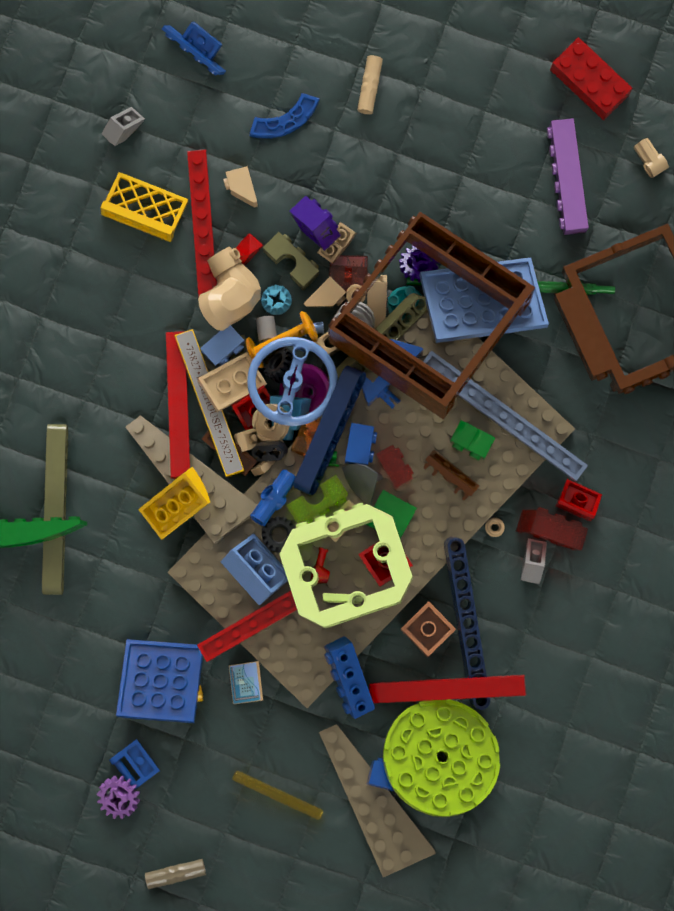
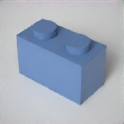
[200,325,245,368]

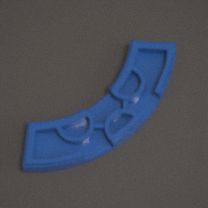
[249,93,320,138]

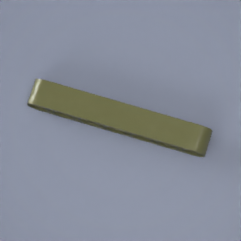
[328,293,427,380]

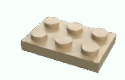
[197,352,267,413]

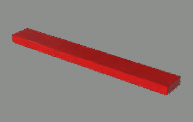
[166,331,190,479]
[369,675,526,703]

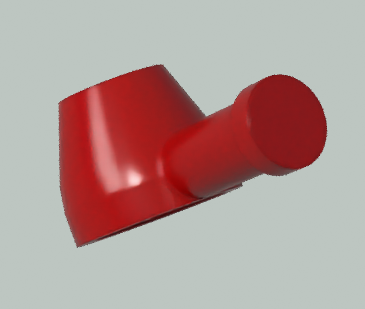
[310,547,330,584]

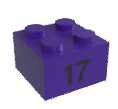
[289,196,341,251]

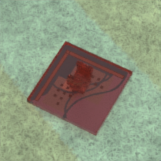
[329,255,368,294]

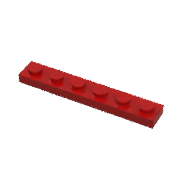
[197,591,297,662]

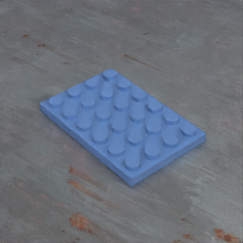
[420,257,549,343]

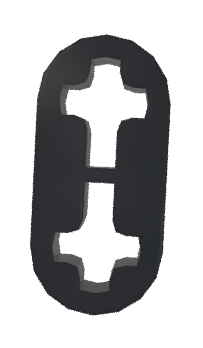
[252,441,288,462]

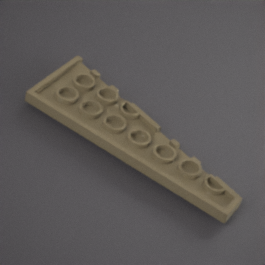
[126,415,257,545]
[319,724,436,877]

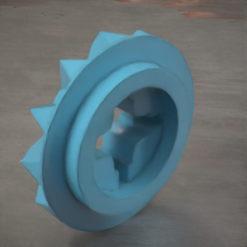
[261,284,292,315]

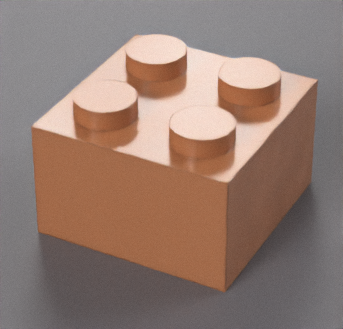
[400,602,456,657]

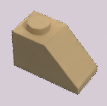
[223,166,258,208]
[304,277,346,307]

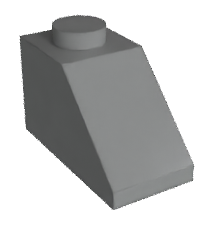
[102,107,145,146]
[521,538,547,584]

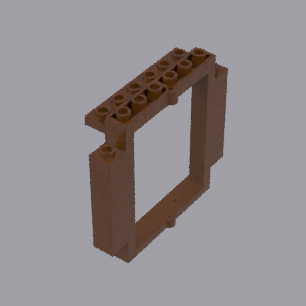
[554,224,674,394]

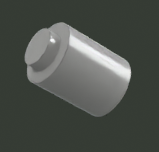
[255,316,277,343]

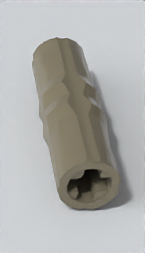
[145,859,206,890]

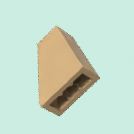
[367,275,387,329]

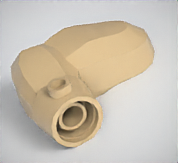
[198,247,261,331]

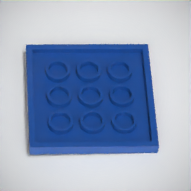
[116,639,203,723]

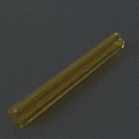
[232,771,323,820]

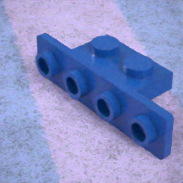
[162,22,226,75]

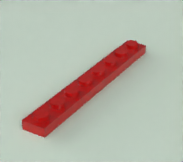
[187,150,217,296]

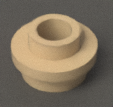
[485,518,505,537]

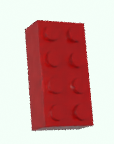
[550,37,632,121]

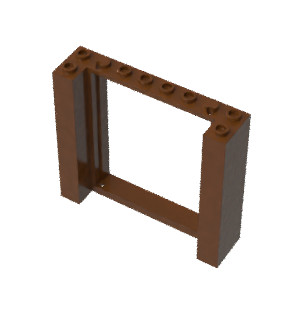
[328,212,535,420]

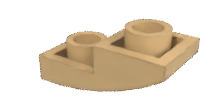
[317,222,357,264]

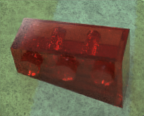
[516,507,588,551]

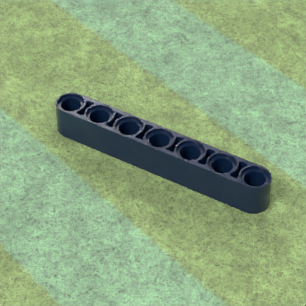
[293,365,366,496]

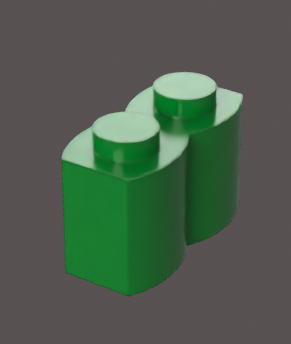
[450,420,495,461]

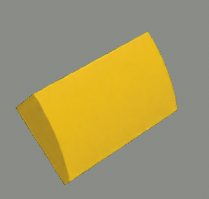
[138,467,210,540]

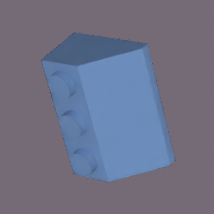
[220,533,288,606]

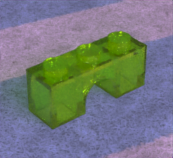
[286,475,348,524]

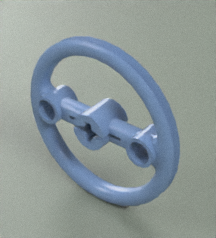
[247,337,338,426]

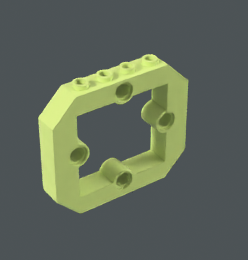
[280,503,413,629]

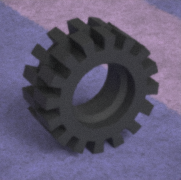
[263,347,298,384]
[261,516,296,553]

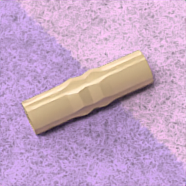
[357,55,383,114]

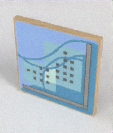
[229,661,263,704]

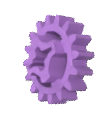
[97,776,140,819]

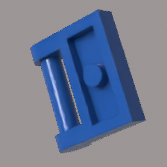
[109,739,160,790]

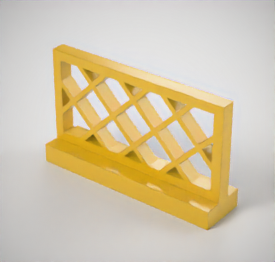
[100,172,188,242]

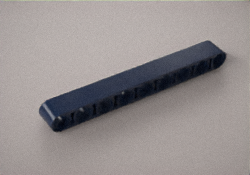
[444,537,490,710]

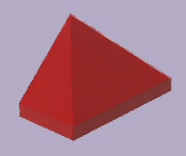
[236,233,263,266]

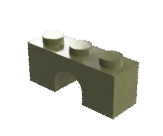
[263,232,319,291]

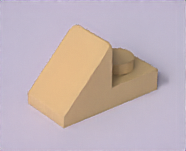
[234,428,264,452]

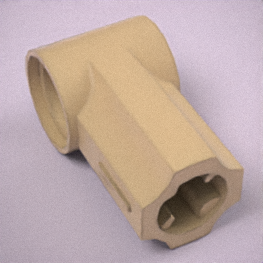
[634,138,669,178]

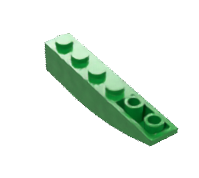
[0,516,87,548]

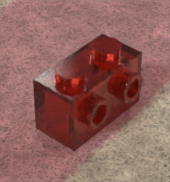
[376,445,414,490]

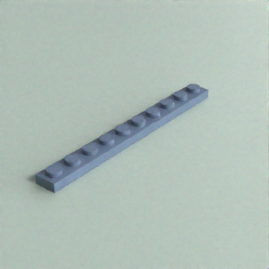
[423,351,588,482]

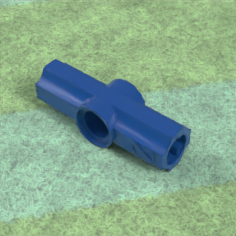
[250,470,296,526]

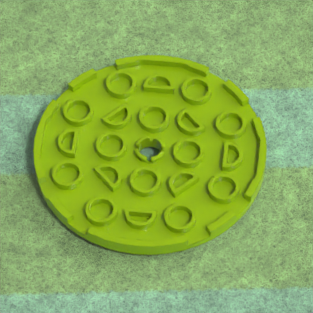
[383,699,500,817]

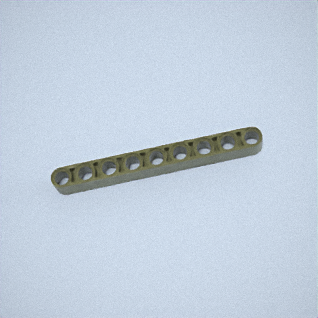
[42,424,68,595]

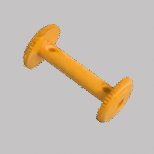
[245,311,318,368]

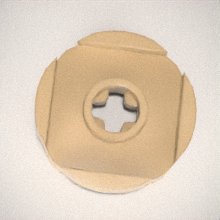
[252,404,289,441]

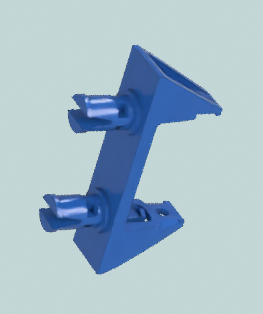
[362,339,423,409]

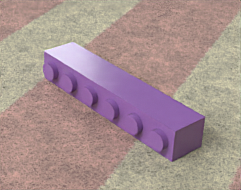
[547,118,589,235]

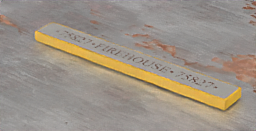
[175,329,244,477]

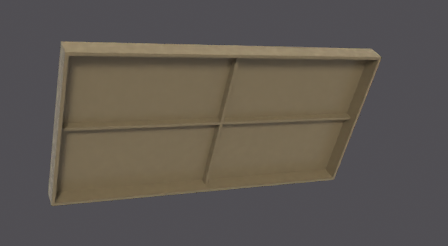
[167,309,575,709]

